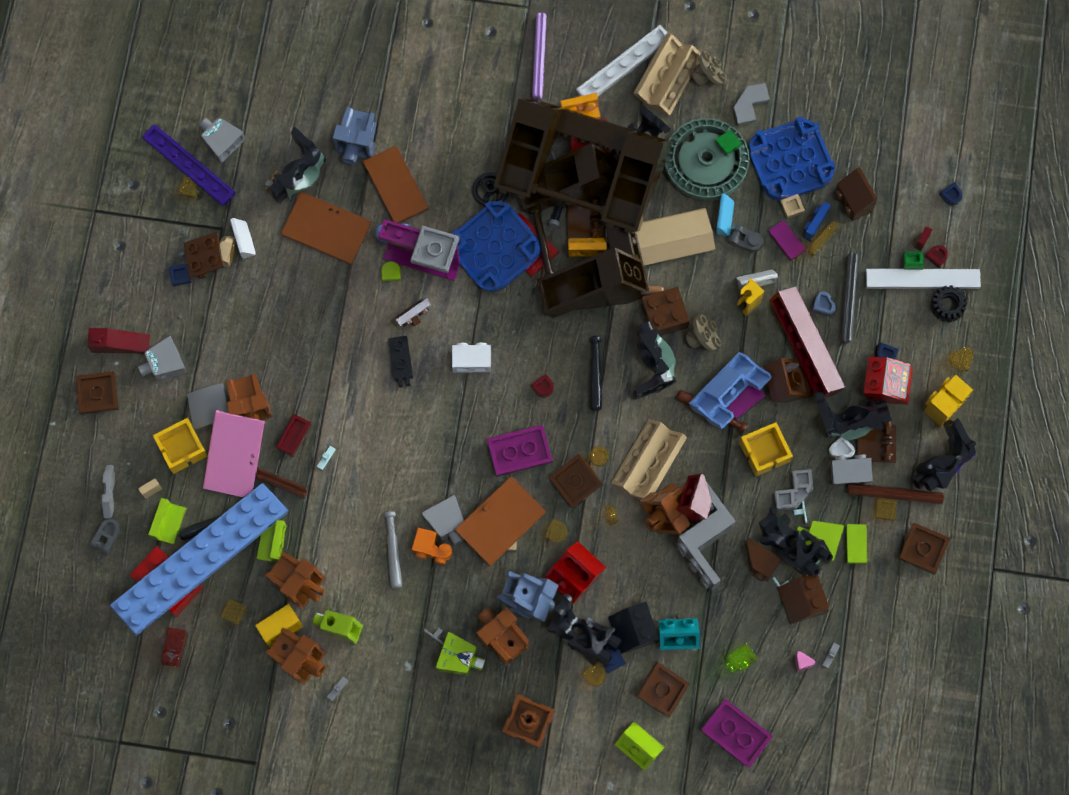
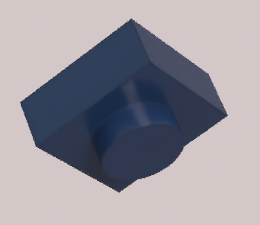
[603,649,626,673]

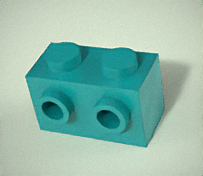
[658,618,700,650]

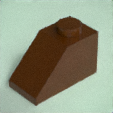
[745,538,782,582]

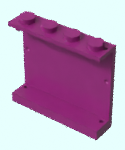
[378,219,460,281]

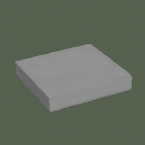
[410,225,460,273]

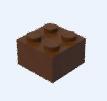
[641,287,690,336]

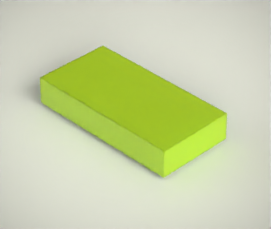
[846,524,867,564]

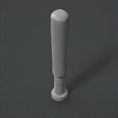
[384,511,402,589]

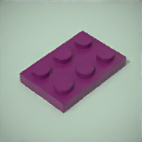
[487,425,553,477]
[701,699,773,769]

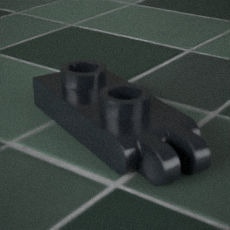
[388,336,413,388]

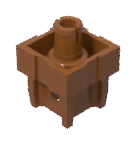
[227,373,272,420]
[640,483,690,534]
[265,552,325,610]
[477,607,530,665]
[266,628,326,685]
[502,695,555,749]

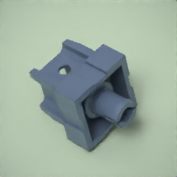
[333,107,377,165]
[497,571,558,622]

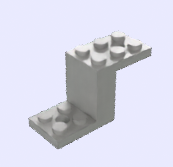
[677,482,736,592]

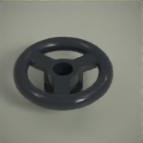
[472,172,509,207]

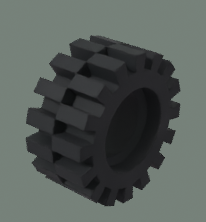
[931,285,967,322]

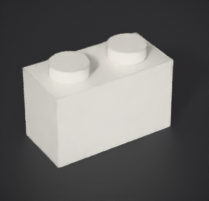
[452,343,491,373]

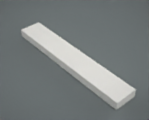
[576,25,668,96]
[866,269,981,289]

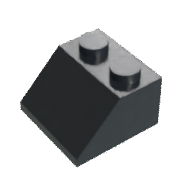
[608,602,659,654]

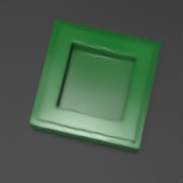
[715,130,742,156]
[902,252,924,270]

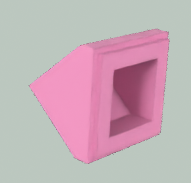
[795,651,815,672]

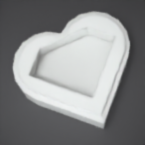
[829,437,855,460]

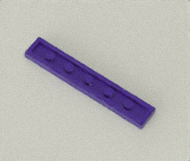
[142,124,236,207]

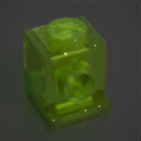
[725,643,758,673]

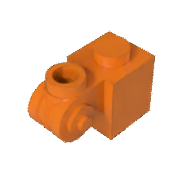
[412,527,453,565]

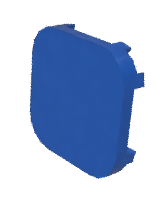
[748,117,835,201]
[452,201,541,292]

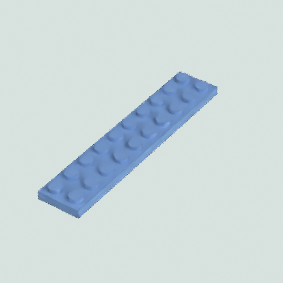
[110,483,288,636]

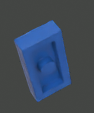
[804,201,831,241]

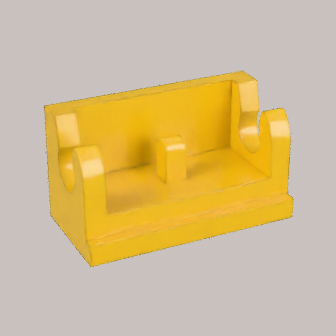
[737,278,764,316]
[255,604,303,649]

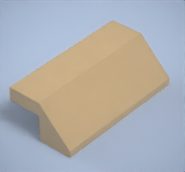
[633,34,701,116]
[636,208,715,265]
[611,419,687,500]

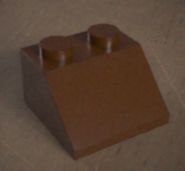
[834,167,878,221]
[764,358,813,403]
[777,575,830,625]

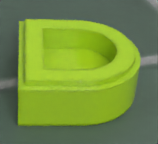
[382,261,401,282]

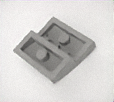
[187,383,229,431]

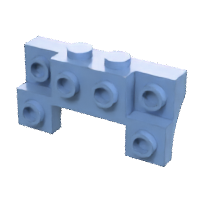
[689,352,772,430]

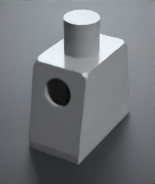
[422,495,464,546]

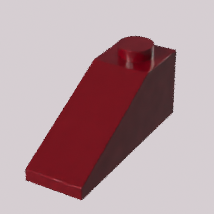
[87,328,150,354]

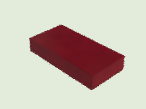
[276,414,311,457]

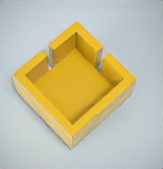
[924,375,973,427]
[153,418,208,474]
[739,422,793,477]

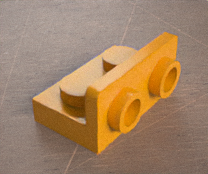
[560,93,600,118]
[568,238,606,257]

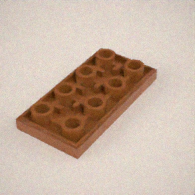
[363,146,429,224]

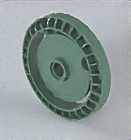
[665,118,750,201]

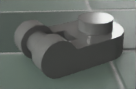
[727,224,763,252]
[90,519,121,556]

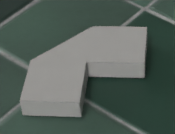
[733,83,770,126]
[102,465,116,519]
[775,469,813,511]

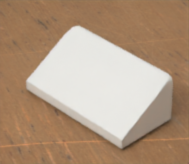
[230,218,256,259]
[737,270,778,290]

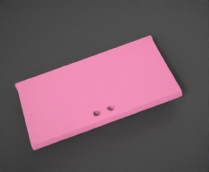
[203,410,265,498]

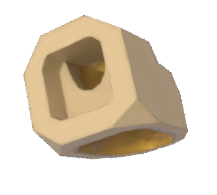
[219,236,235,267]

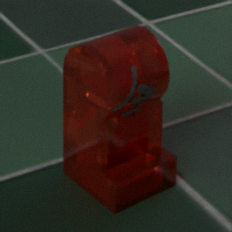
[162,628,188,668]

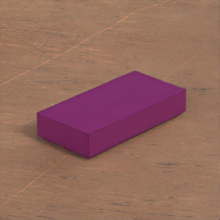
[768,220,806,261]
[726,385,766,420]

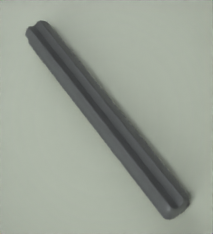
[841,253,858,343]

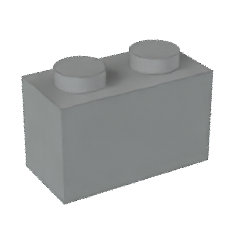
[830,455,873,484]

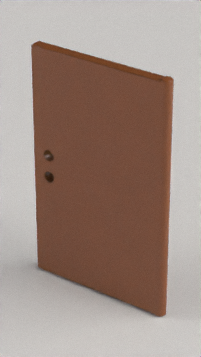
[280,191,372,265]
[454,476,546,567]

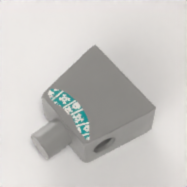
[199,118,246,164]
[138,336,187,381]

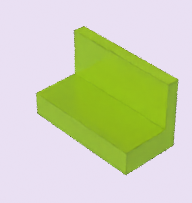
[148,498,187,545]
[257,520,287,562]
[614,722,665,771]

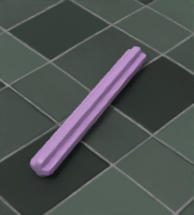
[532,13,546,99]

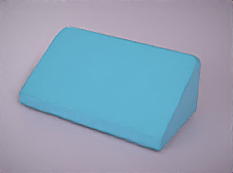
[716,193,734,236]

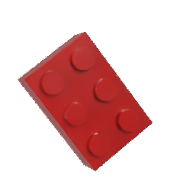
[130,546,203,617]

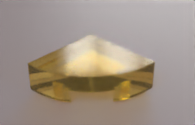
[178,176,198,200]

